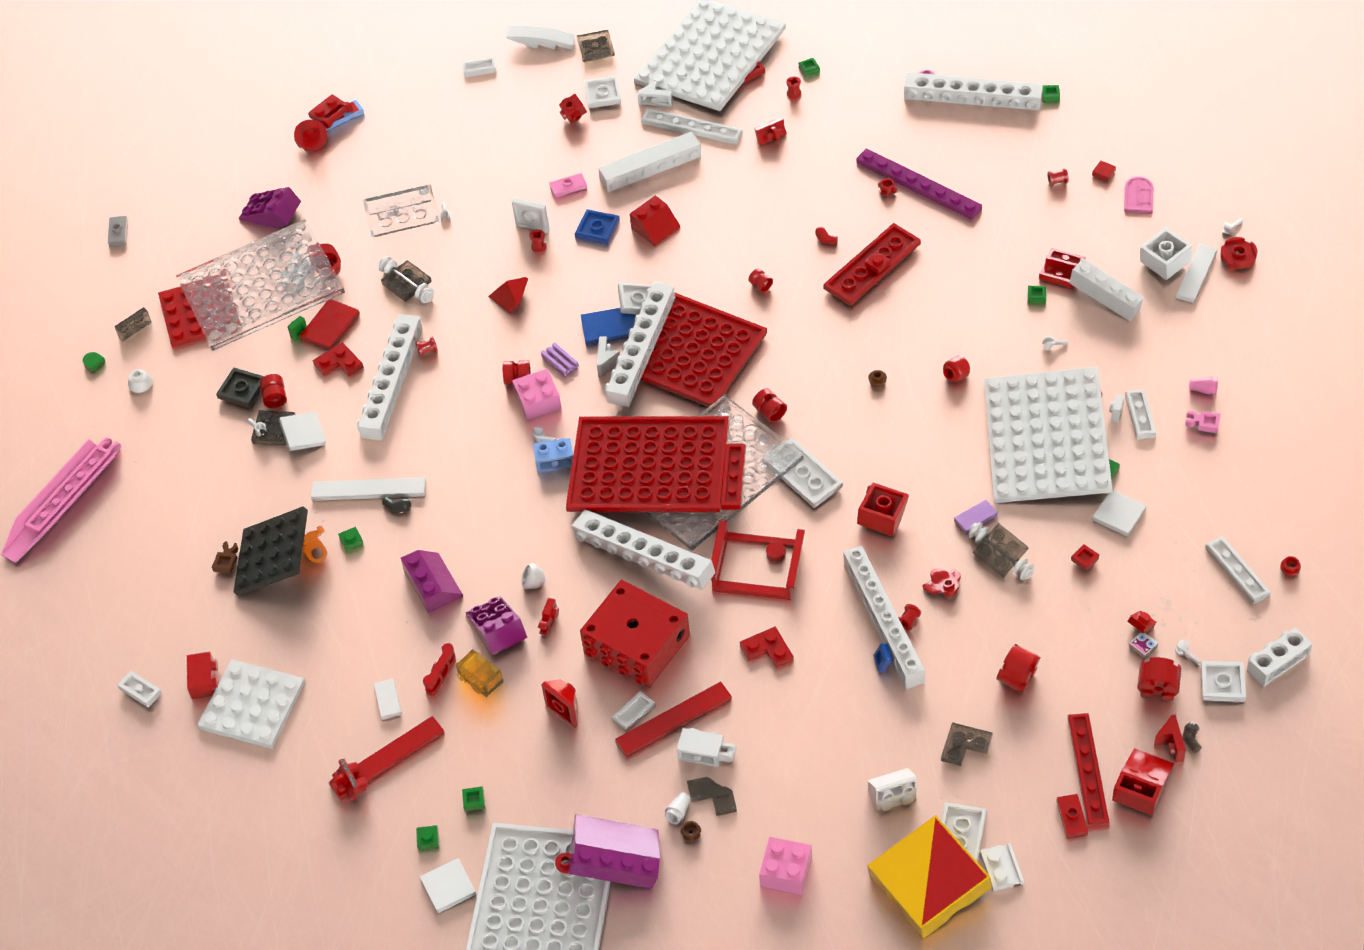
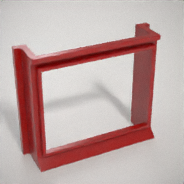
[711,520,805,600]

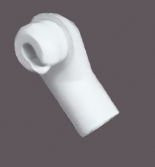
[532,426,556,443]

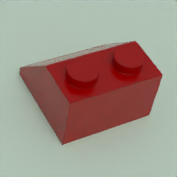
[629,195,680,246]
[857,482,909,536]

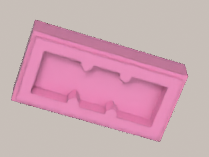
[549,173,587,198]

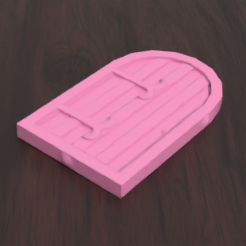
[1124,176,1154,213]

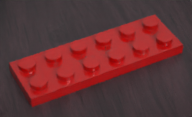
[823,222,921,306]

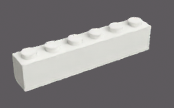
[598,131,702,192]

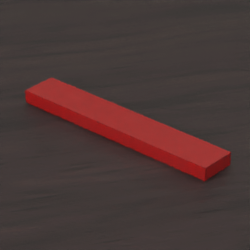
[615,681,732,757]
[1067,713,1110,828]
[328,716,444,800]

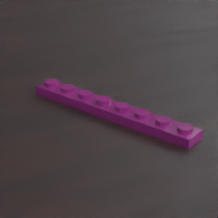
[856,148,982,220]

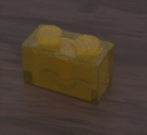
[456,649,504,698]

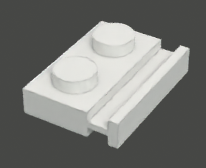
[980,843,1024,892]

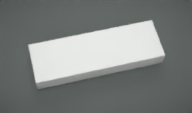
[1125,389,1156,440]

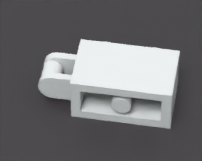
[677,728,737,767]

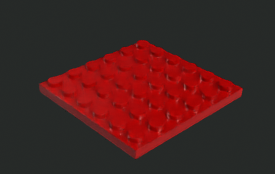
[640,292,768,409]

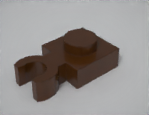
[212,541,239,574]

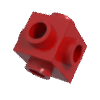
[558,93,587,124]

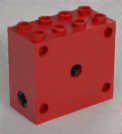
[580,579,690,688]

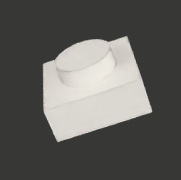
[1109,395,1124,422]

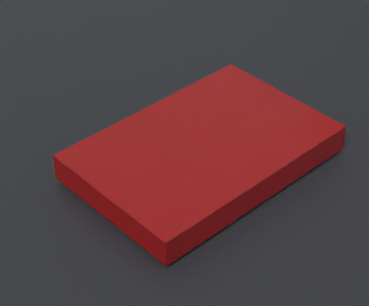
[300,298,360,350]

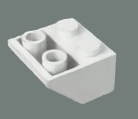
[868,768,917,812]

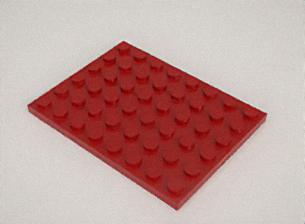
[566,416,729,512]

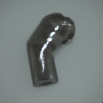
[1182,722,1202,753]

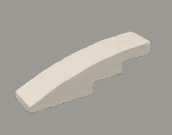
[505,25,576,50]

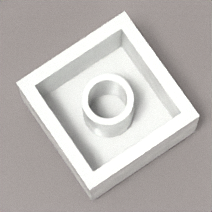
[1140,227,1193,280]

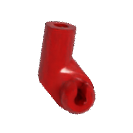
[815,226,838,245]

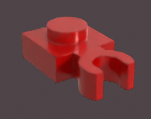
[538,598,559,636]

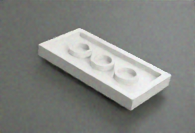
[763,438,843,508]

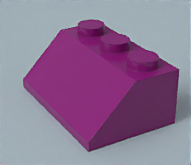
[400,550,463,613]

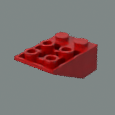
[1112,748,1174,816]

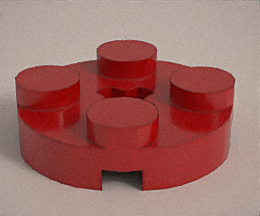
[1220,237,1258,270]

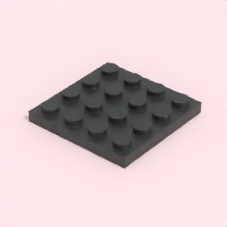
[233,506,308,596]

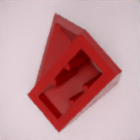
[488,277,529,313]

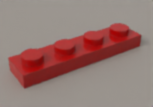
[721,443,746,510]

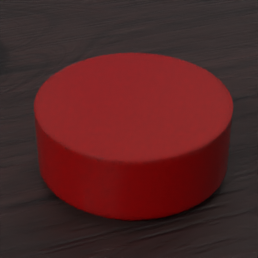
[766,542,786,562]

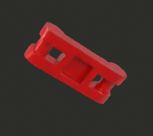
[423,643,456,696]

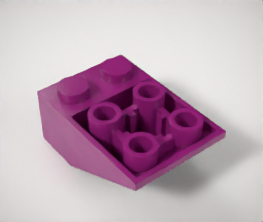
[238,187,301,228]
[466,596,528,655]

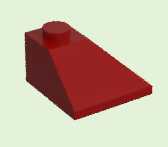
[541,679,578,728]

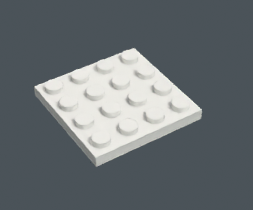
[197,659,305,749]

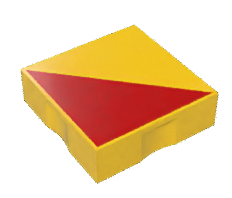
[867,815,992,939]

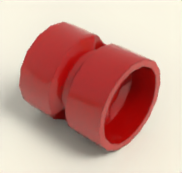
[502,360,531,385]
[260,374,287,409]
[752,388,787,423]

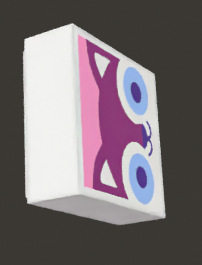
[1129,632,1158,659]

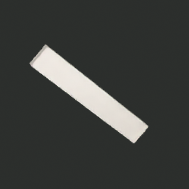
[641,108,743,145]
[311,477,426,501]

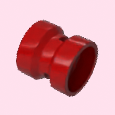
[748,268,773,293]

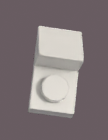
[637,81,673,107]
[597,337,621,377]

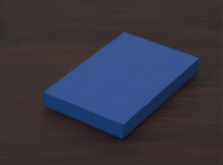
[580,308,636,346]

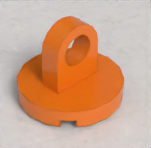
[303,525,327,563]

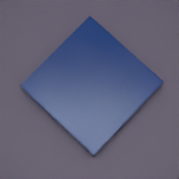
[574,209,620,245]

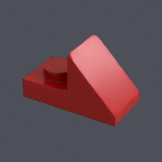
[1154,714,1186,762]

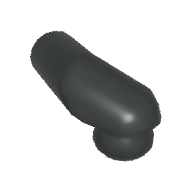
[382,497,411,513]

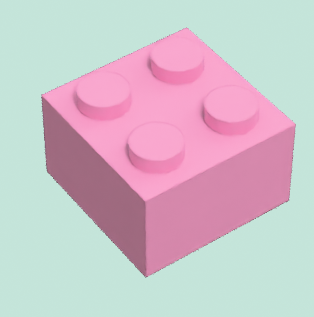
[512,369,562,421]
[759,837,812,895]

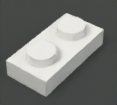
[117,671,162,708]

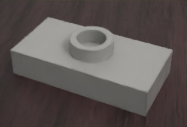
[108,215,128,247]

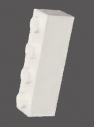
[1069,259,1144,321]

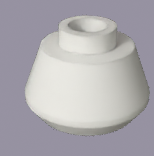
[128,369,153,393]
[521,563,546,589]

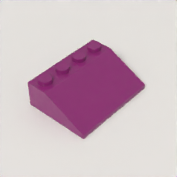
[568,814,660,889]

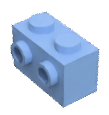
[533,438,573,473]

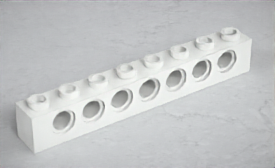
[904,72,1043,110]
[604,282,675,407]
[357,314,423,441]
[572,510,715,590]
[843,546,925,690]

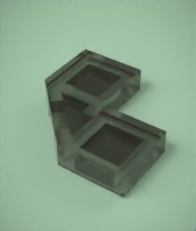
[687,777,737,816]

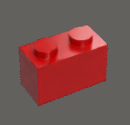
[187,651,219,699]

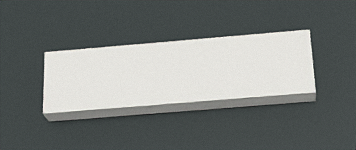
[1176,244,1217,303]
[1205,536,1271,605]

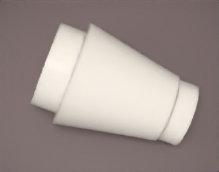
[664,792,690,824]

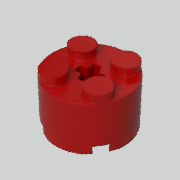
[996,644,1041,693]
[1137,657,1182,701]

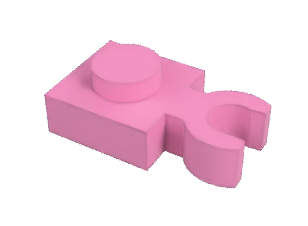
[1185,411,1221,433]

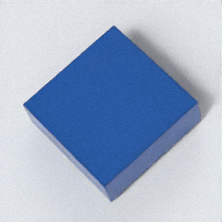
[873,643,893,672]

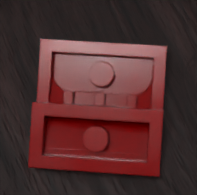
[1038,248,1086,289]

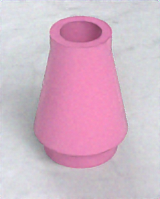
[1189,376,1218,395]

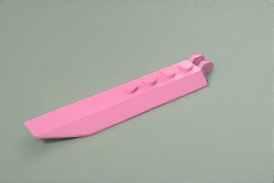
[1,437,121,563]

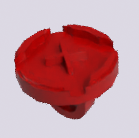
[294,119,328,152]

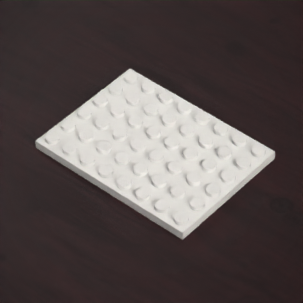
[633,0,787,111]
[984,367,1113,503]
[466,823,611,950]

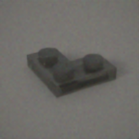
[941,722,993,766]

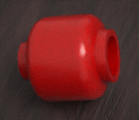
[943,355,971,382]

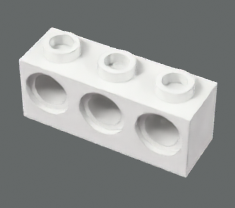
[1247,628,1312,687]

